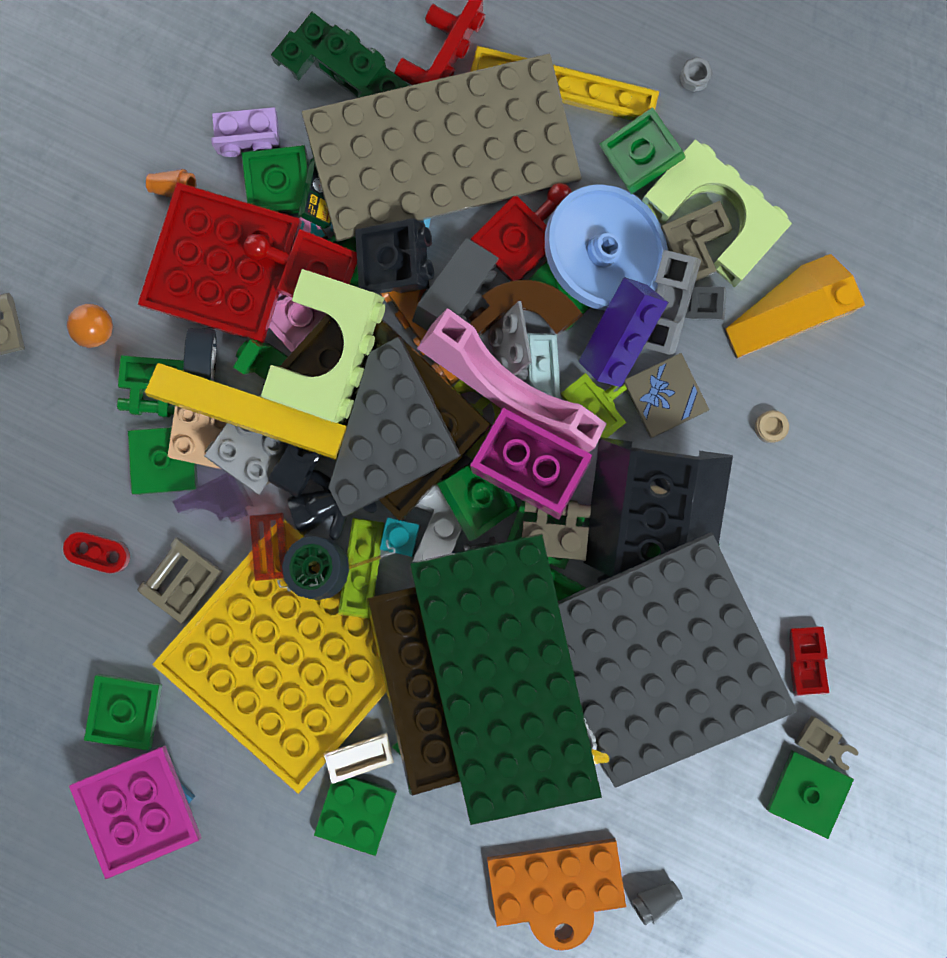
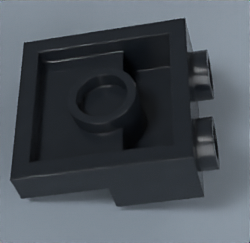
[355,218,434,294]

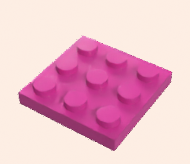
[69,745,202,880]

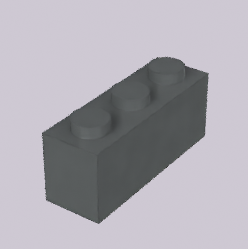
[412,238,499,331]

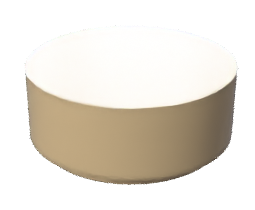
[755,410,789,443]

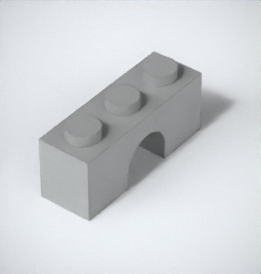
[643,250,701,355]

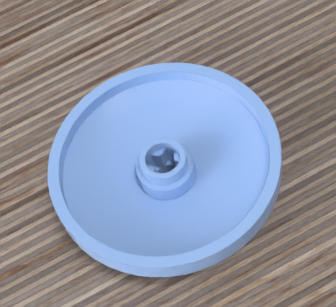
[545,184,668,311]

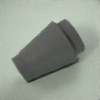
[631,881,683,925]

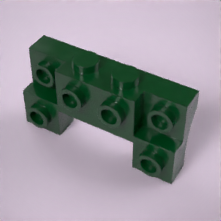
[271,11,410,98]

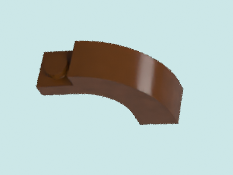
[468,280,583,337]

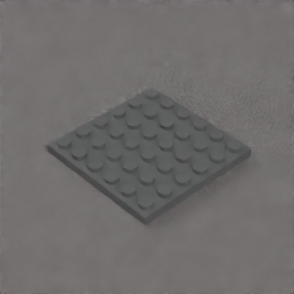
[558,532,798,788]

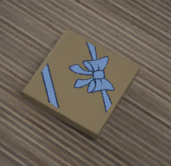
[623,353,710,439]

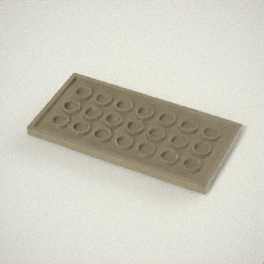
[301,53,582,242]

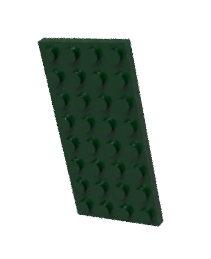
[410,533,602,825]

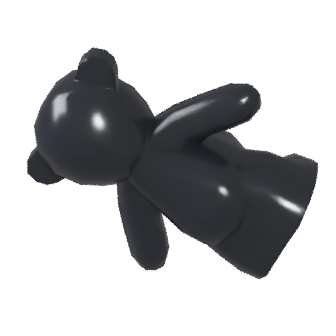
[287,470,377,540]

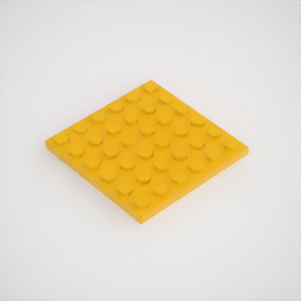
[152,517,386,794]

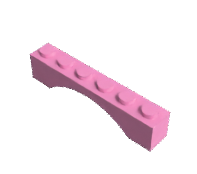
[417,308,607,452]

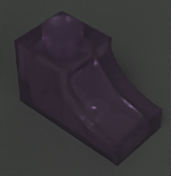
[172,473,254,524]

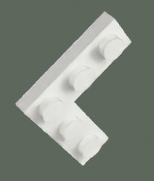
[410,480,462,571]

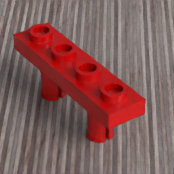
[394,0,486,85]

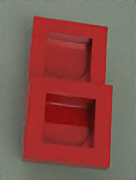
[789,626,830,697]

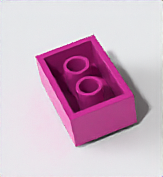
[470,408,592,520]

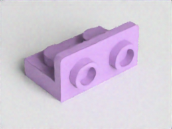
[211,107,280,157]

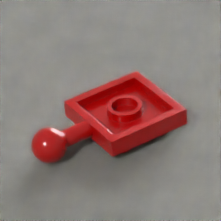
[470,183,572,281]
[243,229,357,298]

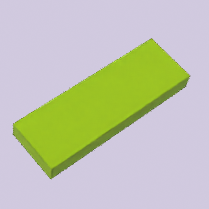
[338,518,385,619]

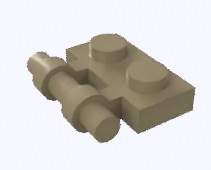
[522,500,591,560]

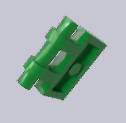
[117,355,184,418]

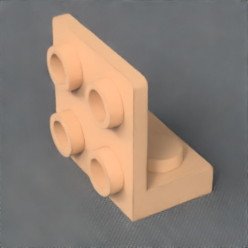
[168,406,227,469]

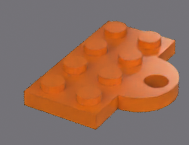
[487,838,626,950]

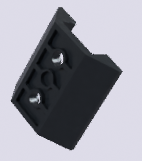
[583,437,733,577]

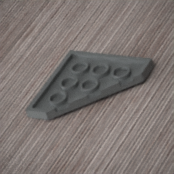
[329,337,461,517]

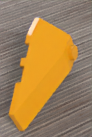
[725,254,865,359]

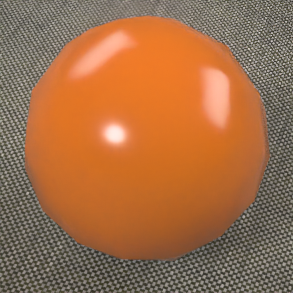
[66,304,113,348]

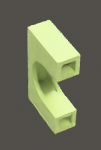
[642,139,792,287]
[261,269,385,423]

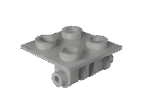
[488,301,532,382]
[204,423,289,495]

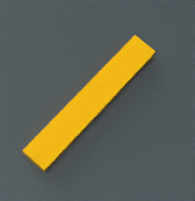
[470,46,659,121]
[145,363,347,459]

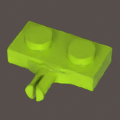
[561,373,627,442]

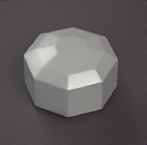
[679,57,713,92]

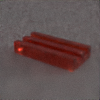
[250,513,287,581]

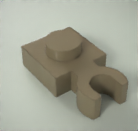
[794,715,859,770]

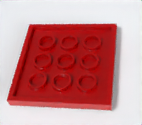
[138,182,302,343]

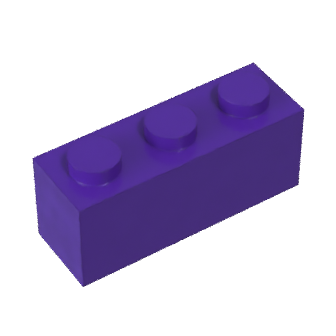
[578,277,669,387]

